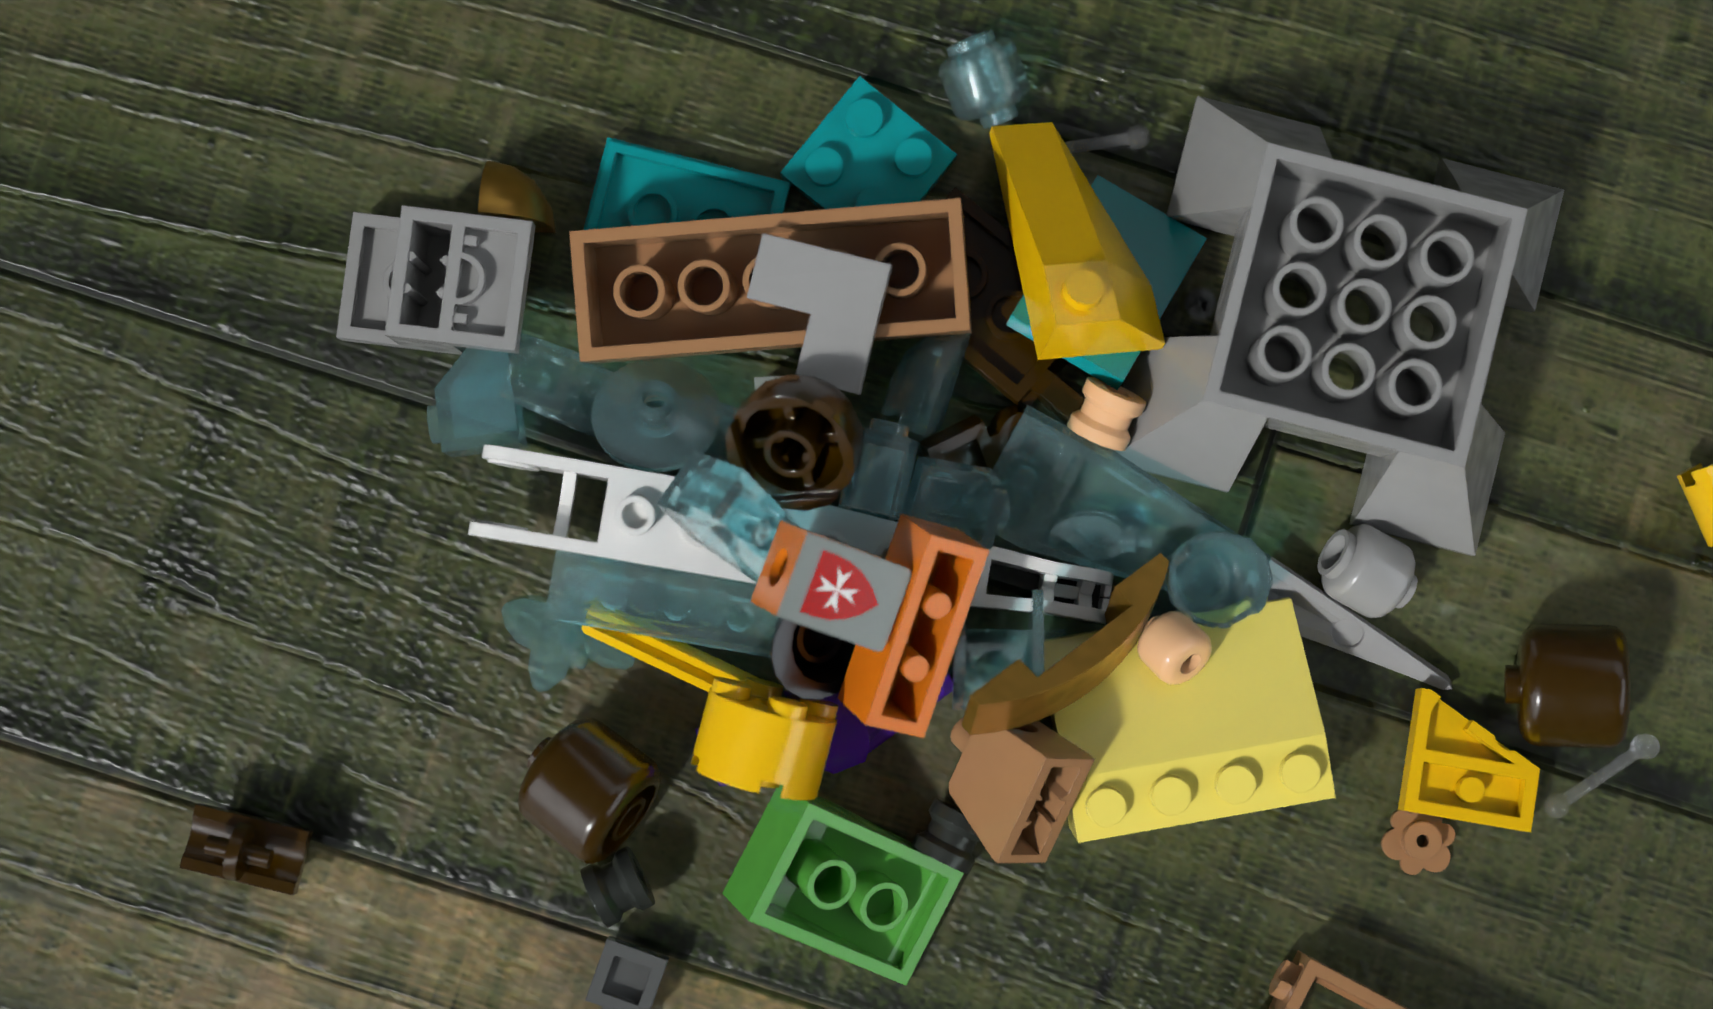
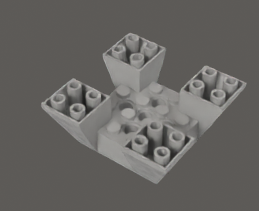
[1104,96,1564,556]

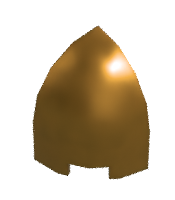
[478,161,556,233]

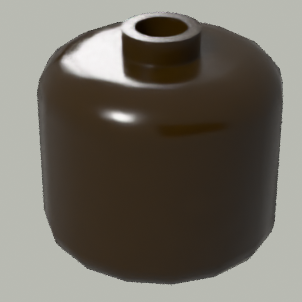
[1504,624,1631,748]
[518,718,661,864]

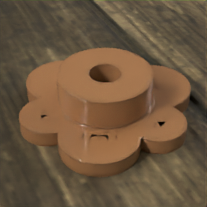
[1381,810,1455,875]

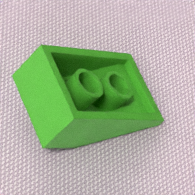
[722,785,964,986]

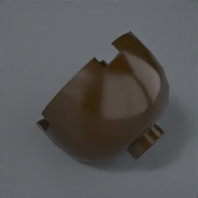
[725,374,863,511]

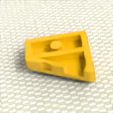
[1398,688,1540,833]

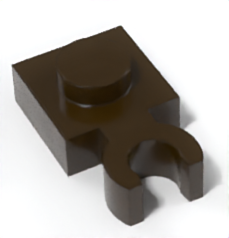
[919,405,1039,504]

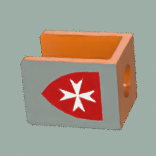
[750,520,911,651]

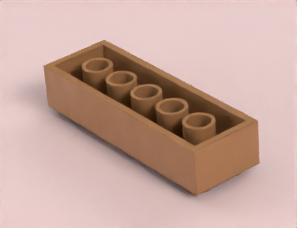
[569,198,972,364]

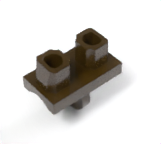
[179,803,313,895]

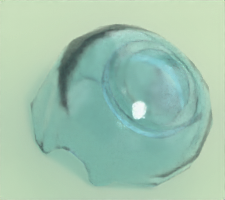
[1164,530,1273,628]

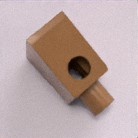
[949,717,1095,863]

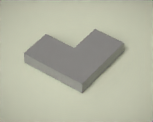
[747,233,893,395]

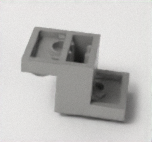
[336,206,536,356]

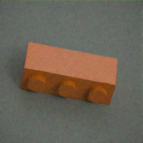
[838,514,990,738]

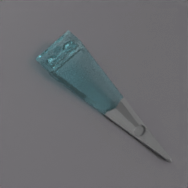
[966,405,1452,690]

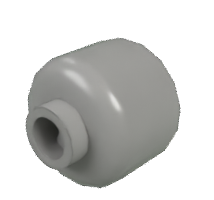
[1317,524,1418,618]

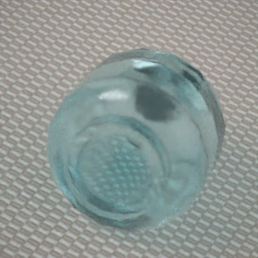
[939,29,1030,129]

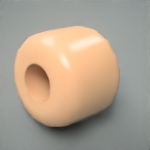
[1137,611,1212,685]

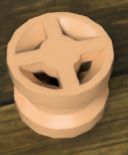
[1067,377,1147,451]

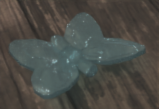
[501,573,635,692]

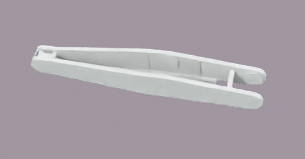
[468,445,1114,624]

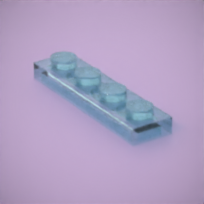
[544,550,779,657]

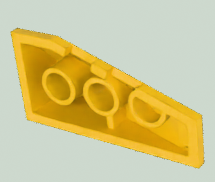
[989,122,1165,360]

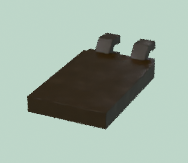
[934,187,1085,425]

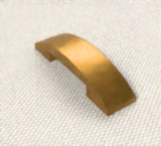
[961,553,1170,735]

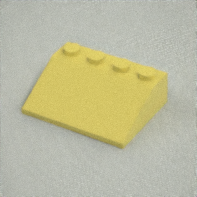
[1044,597,1336,843]

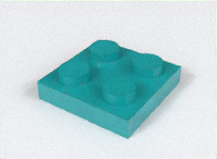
[780,76,957,210]

